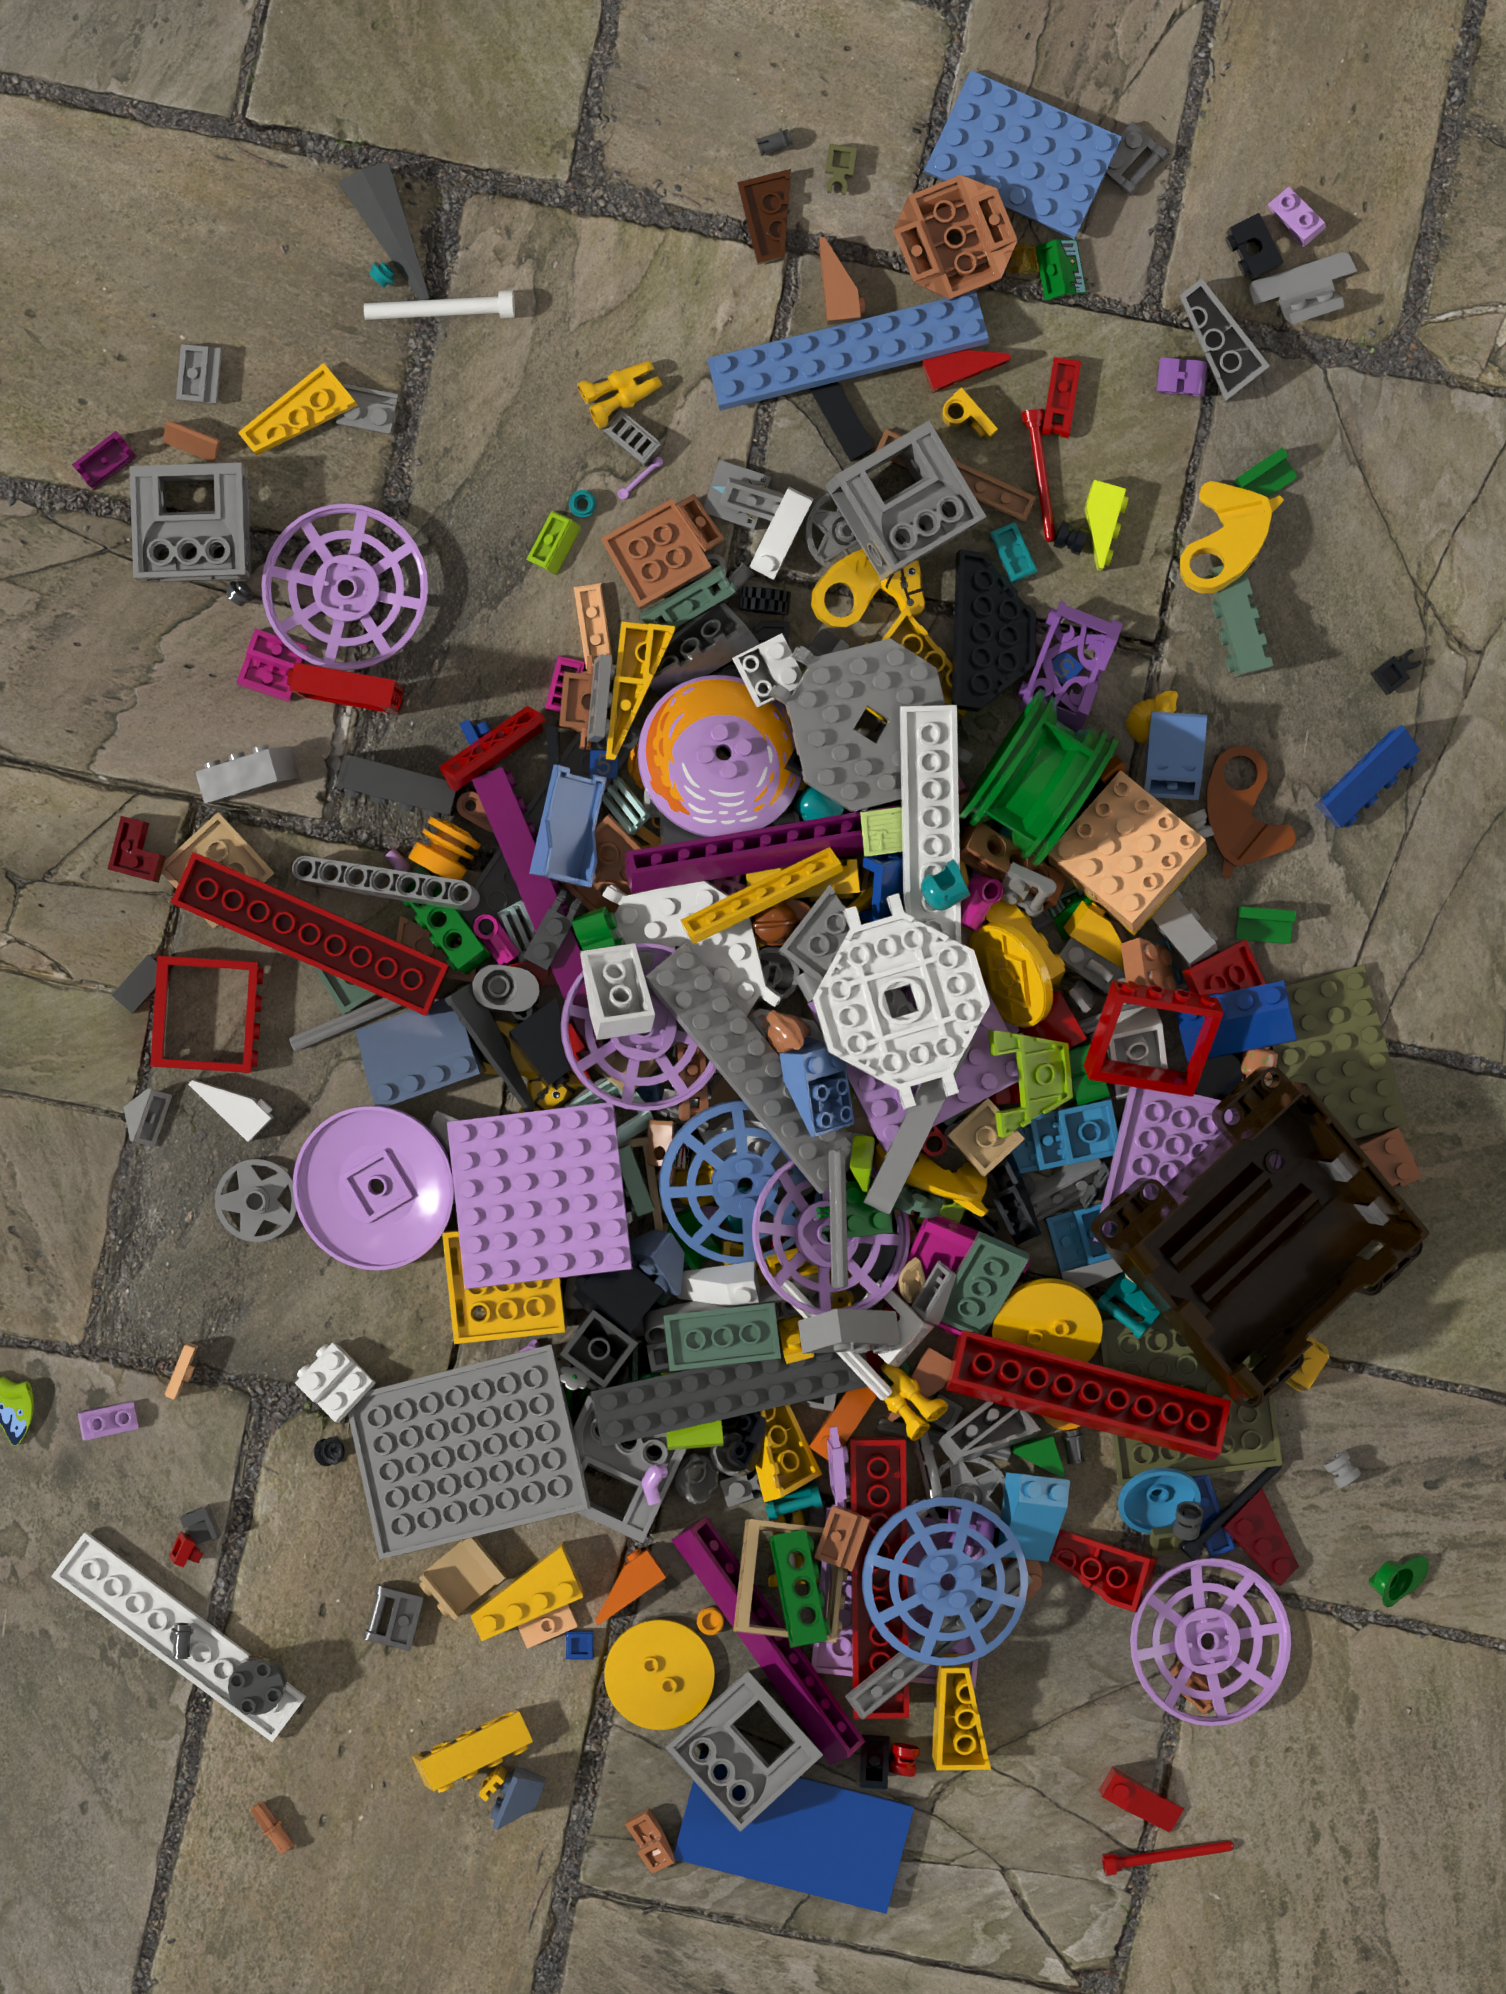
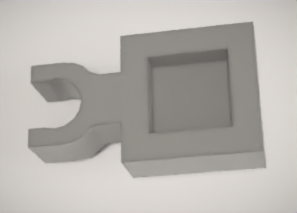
[719,1473,761,1507]

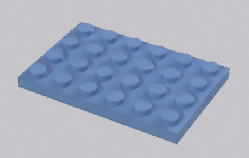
[924,70,1122,240]

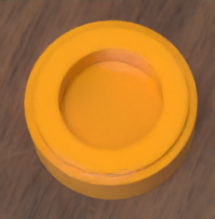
[697,1606,724,1635]

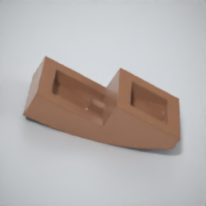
[625,1808,675,1874]

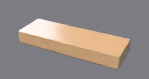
[574,583,614,670]

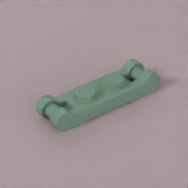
[639,566,737,628]

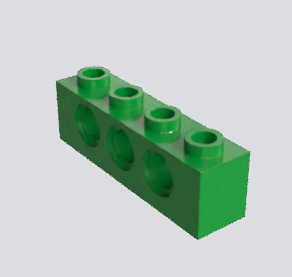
[402,866,492,975]
[769,1529,830,1648]

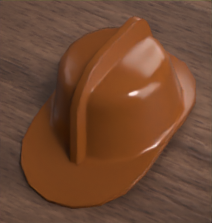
[751,900,811,946]

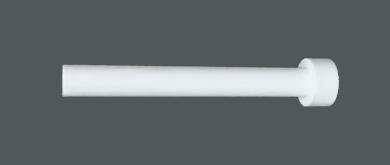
[364,290,515,320]

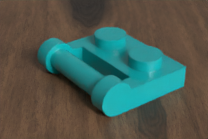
[1096,1271,1161,1340]
[765,1478,823,1521]

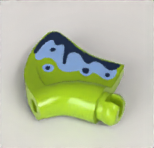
[0,1376,34,1446]

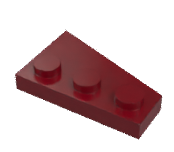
[1222,1488,1299,1586]

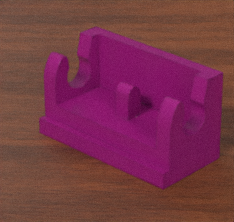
[72,431,137,490]

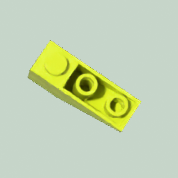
[1084,480,1129,571]

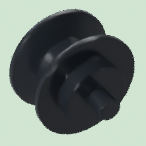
[314,1437,345,1466]

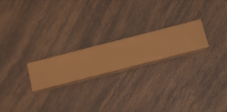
[875,428,1037,523]

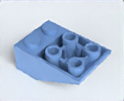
[1142,712,1207,800]
[780,1042,854,1137]

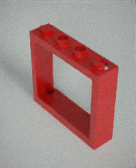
[287,662,404,715]
[150,956,264,1073]
[1083,980,1224,1097]

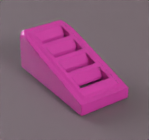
[545,656,585,713]

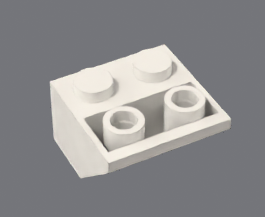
[732,633,803,708]

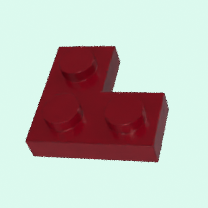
[107,816,165,883]

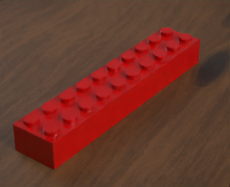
[170,852,450,1016]
[946,1330,1231,1460]
[849,1436,909,1719]

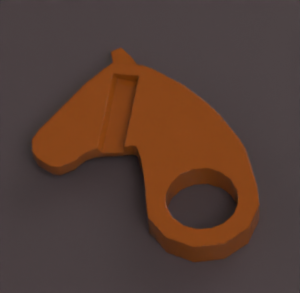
[1206,746,1296,879]

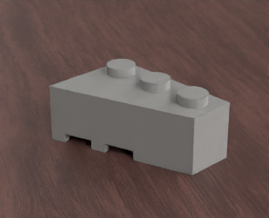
[195,744,300,804]
[1149,888,1219,967]
[798,1309,900,1354]
[938,1401,1041,1465]

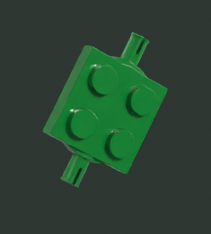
[816,1178,898,1238]

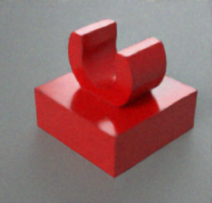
[169,1531,203,1568]

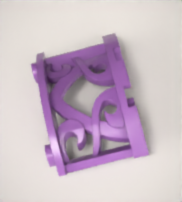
[1017,601,1123,731]

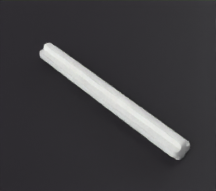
[781,1279,892,1400]

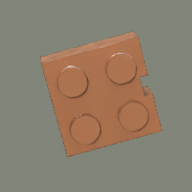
[1121,938,1176,991]
[1358,1127,1422,1187]

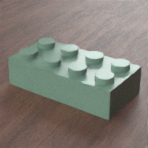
[619,1144,655,1217]

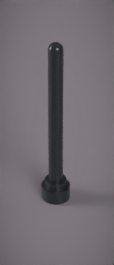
[1178,1465,1282,1561]

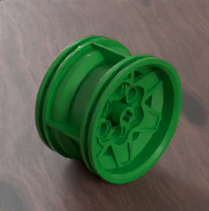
[959,689,1119,866]

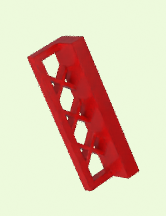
[439,706,546,792]

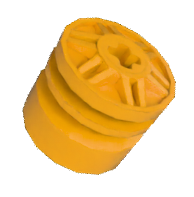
[408,816,481,880]

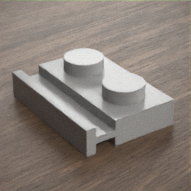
[176,344,222,405]
[336,384,399,435]

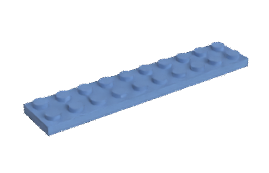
[707,291,989,411]

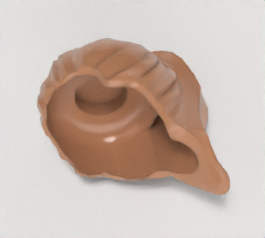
[766,1010,811,1055]

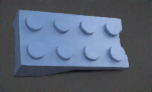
[529,765,607,888]

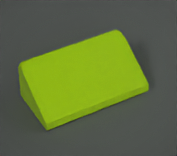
[526,511,581,575]
[850,1135,875,1192]

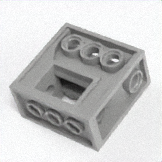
[825,421,986,581]
[129,462,252,583]
[573,1390,686,1543]
[664,1671,823,1832]

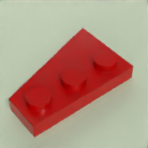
[1182,939,1266,996]

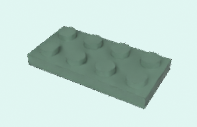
[941,1231,1030,1335]
[663,1303,781,1372]

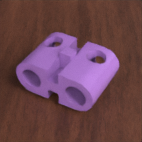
[1156,358,1208,397]
[945,1509,995,1548]

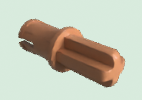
[250,1801,294,1854]

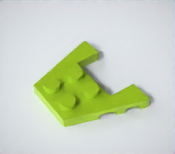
[988,1029,1073,1138]

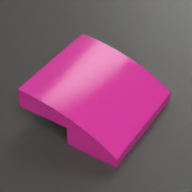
[237,628,308,702]

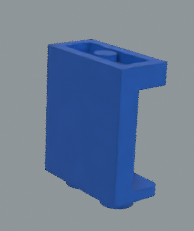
[860,852,904,923]

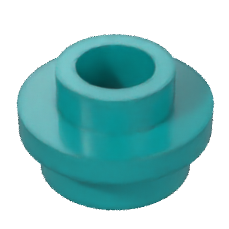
[369,262,395,288]
[569,490,597,518]

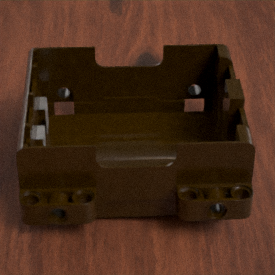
[1091,1066,1430,1409]

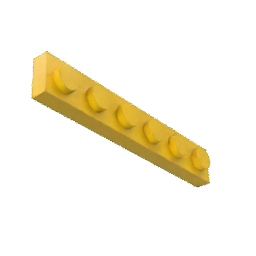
[680,847,843,945]

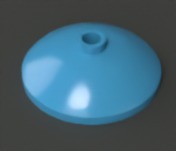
[1118,1468,1201,1534]

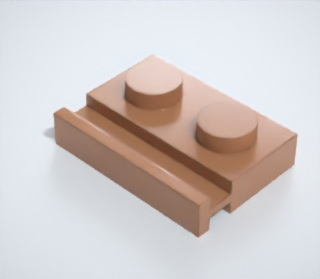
[814,1504,871,1572]

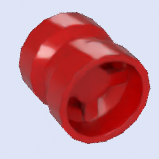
[888,1743,920,1777]

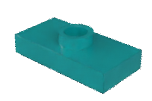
[990,522,1038,584]

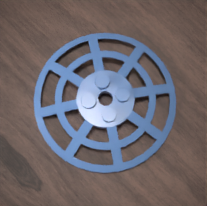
[659,1100,822,1264]
[862,1497,1028,1666]

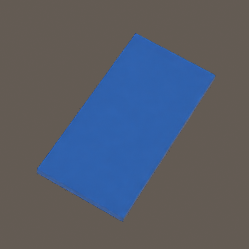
[674,1751,914,1914]

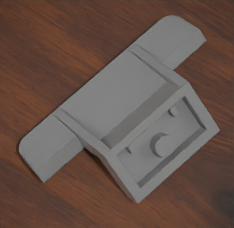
[1249,252,1357,324]

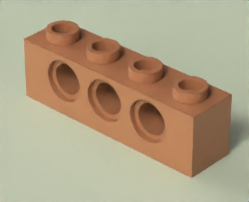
[959,822,1066,913]

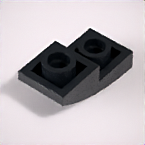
[730,1412,766,1472]

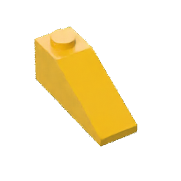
[1063,900,1124,970]

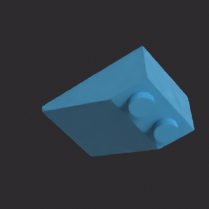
[998,1473,1070,1562]

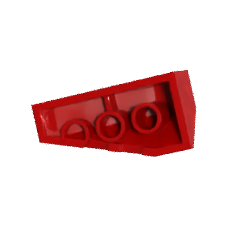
[1049,1529,1158,1613]

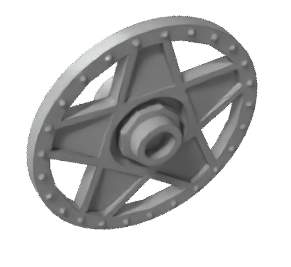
[805,493,862,569]
[215,1159,297,1242]
[930,1457,1005,1529]

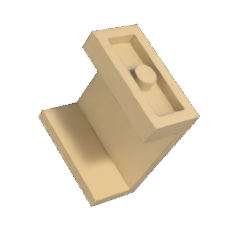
[419,1537,507,1620]

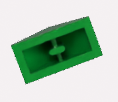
[1012,1433,1065,1478]

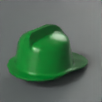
[1369,1556,1429,1607]

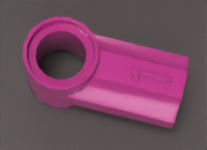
[961,875,1003,932]
[473,914,521,965]

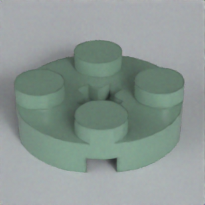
[894,1184,945,1218]

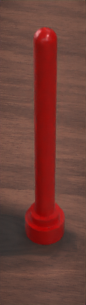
[1021,409,1056,542]
[1102,1840,1234,1876]

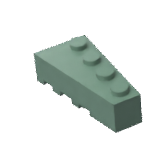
[1205,565,1274,678]

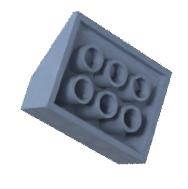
[355,997,486,1107]

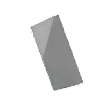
[123,1088,172,1147]

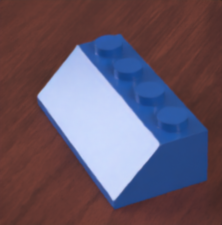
[1314,725,1420,828]
[1176,980,1297,1063]

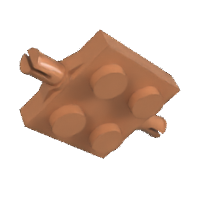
[559,655,615,750]

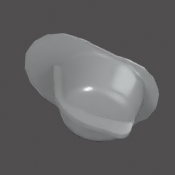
[472,965,539,1012]

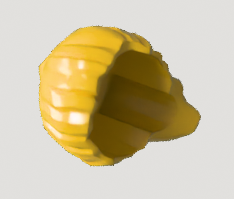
[1126,690,1178,744]

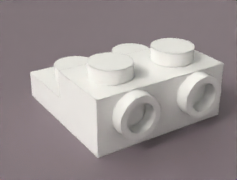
[295,1343,376,1423]

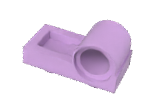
[1268,187,1326,247]
[78,1401,139,1440]

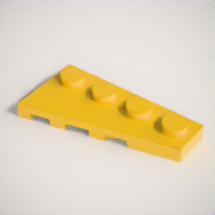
[238,363,358,456]

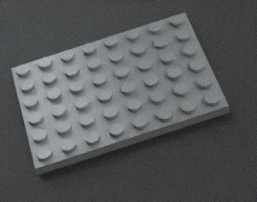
[348,1344,591,1560]

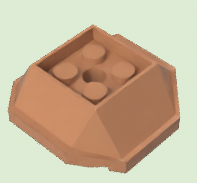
[893,175,1018,301]

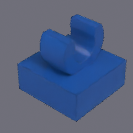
[459,719,491,745]

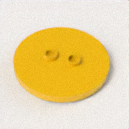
[968,922,1053,1028]
[991,1278,1103,1362]
[604,1619,715,1730]

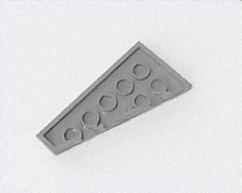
[778,885,916,1018]

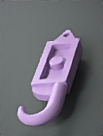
[827,1426,850,1509]

